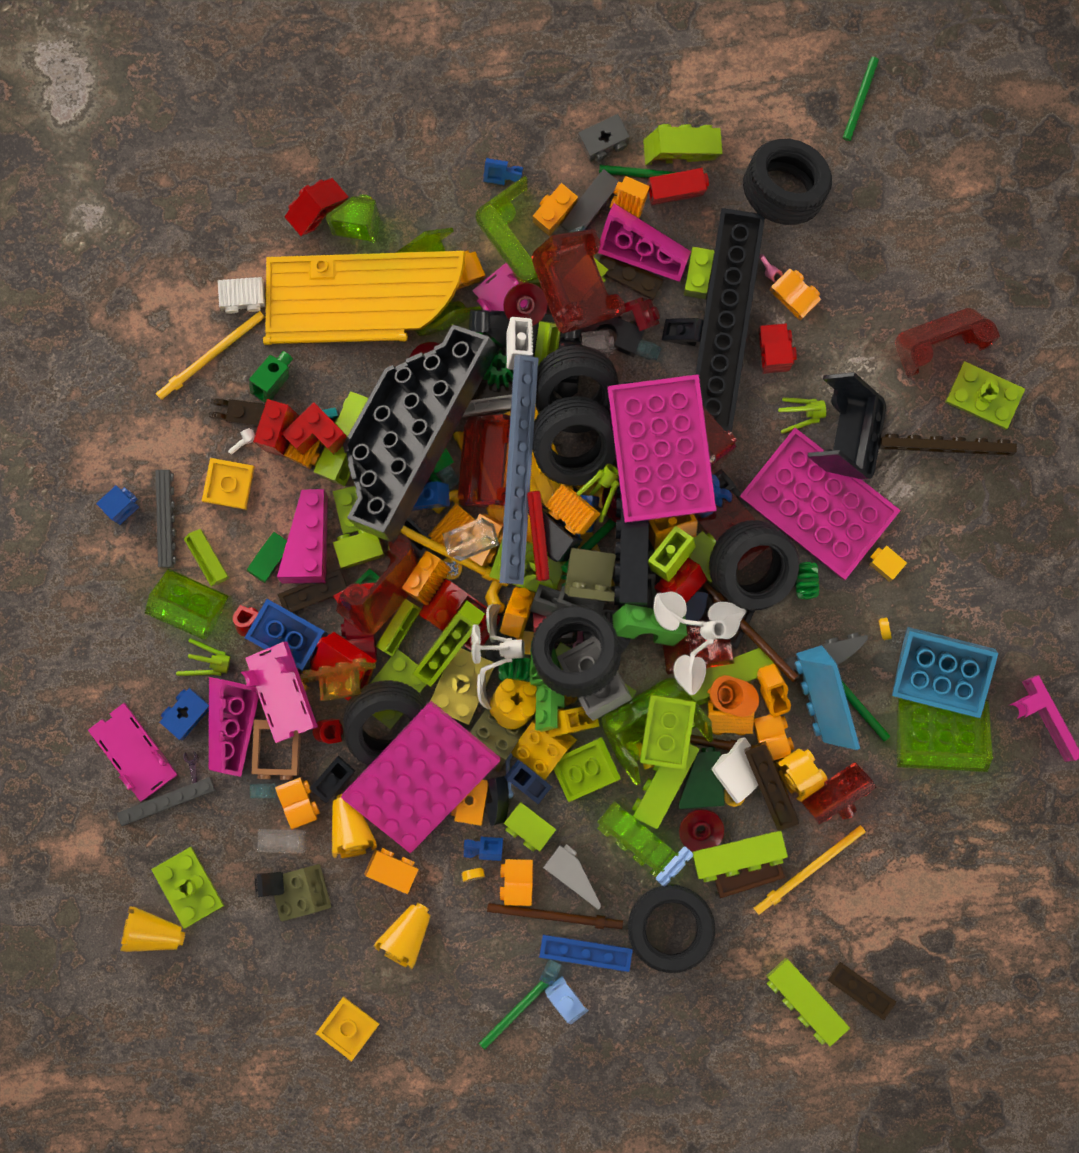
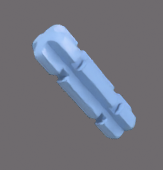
[656,847,693,886]

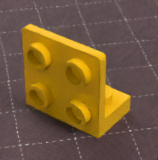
[511,719,577,780]

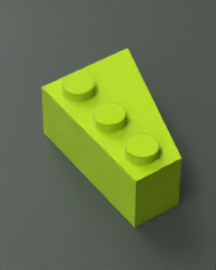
[643,124,723,165]

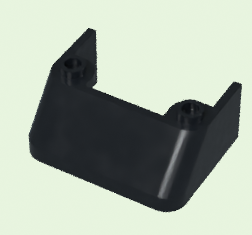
[808,372,886,479]

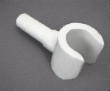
[228,428,255,455]

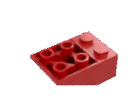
[418,579,501,651]

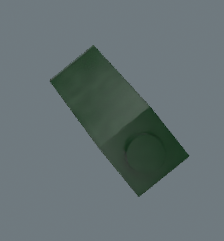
[678,747,725,809]

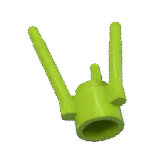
[778,397,826,434]
[577,464,620,523]
[176,638,231,676]

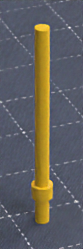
[156,311,265,400]
[399,526,509,587]
[753,825,866,915]

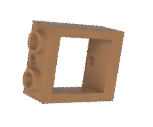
[252,720,301,780]

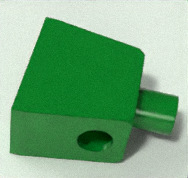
[249,351,293,404]

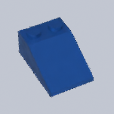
[245,599,329,673]

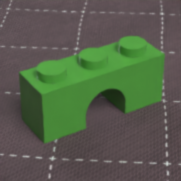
[613,604,687,646]

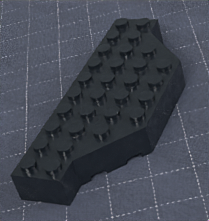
[343,324,498,543]

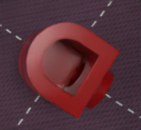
[233,605,259,636]
[313,718,343,744]

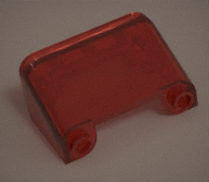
[532,229,626,333]
[895,308,1000,377]
[336,532,419,635]

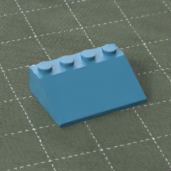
[892,627,998,718]
[794,645,860,750]

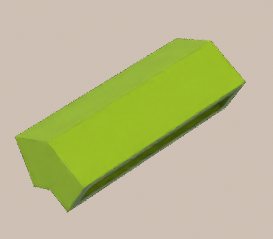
[535,321,561,365]
[184,529,229,587]
[375,599,422,657]

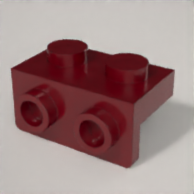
[619,297,660,331]

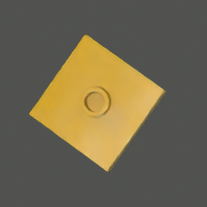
[202,458,255,510]
[316,996,380,1061]

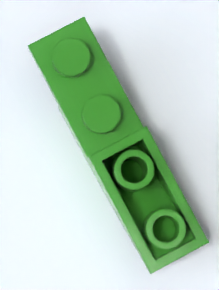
[530,641,565,732]

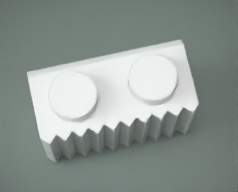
[218,277,266,314]
[506,317,533,370]

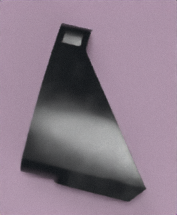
[469,310,582,398]

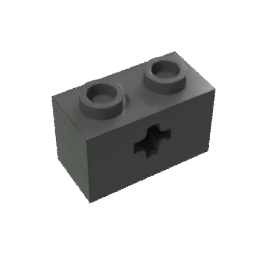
[578,114,630,162]

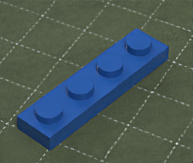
[539,934,633,972]

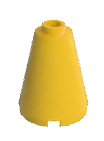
[332,794,377,858]
[373,903,431,970]
[120,906,185,952]

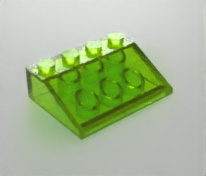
[896,698,993,772]

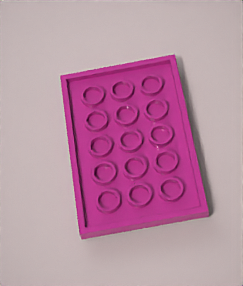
[608,374,716,523]
[739,428,901,581]
[341,701,500,854]

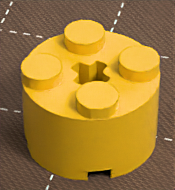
[489,679,537,729]
[776,749,828,802]

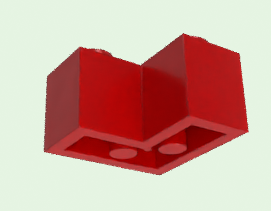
[284,178,349,236]
[758,323,797,374]
[281,402,347,455]
[654,558,707,603]

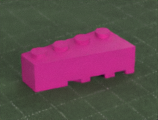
[277,489,328,584]
[209,677,259,777]

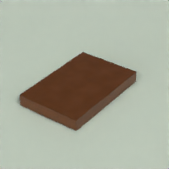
[714,862,785,899]

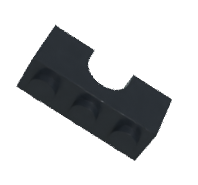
[578,303,645,358]

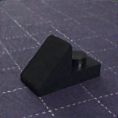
[662,318,704,346]
[309,756,355,803]
[254,872,284,897]

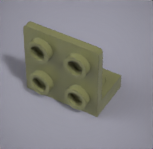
[564,548,616,602]
[470,709,526,772]
[274,864,332,921]

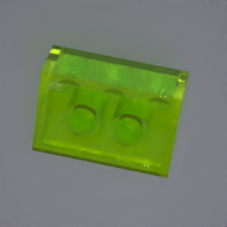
[326,195,380,243]
[145,569,229,641]

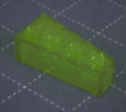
[597,801,678,877]

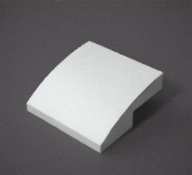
[711,737,758,804]

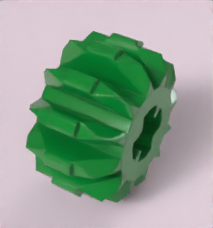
[483,350,514,389]
[795,562,819,600]
[498,657,531,682]

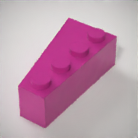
[597,203,691,282]

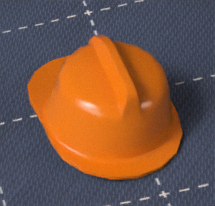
[707,675,759,717]

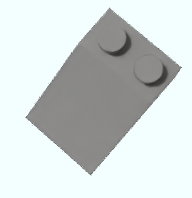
[557,636,633,721]
[543,844,601,910]

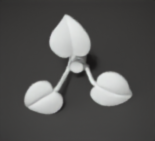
[654,592,746,695]
[471,604,525,709]

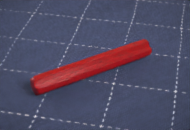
[527,491,550,581]

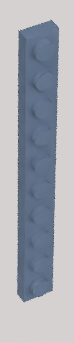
[500,355,538,585]

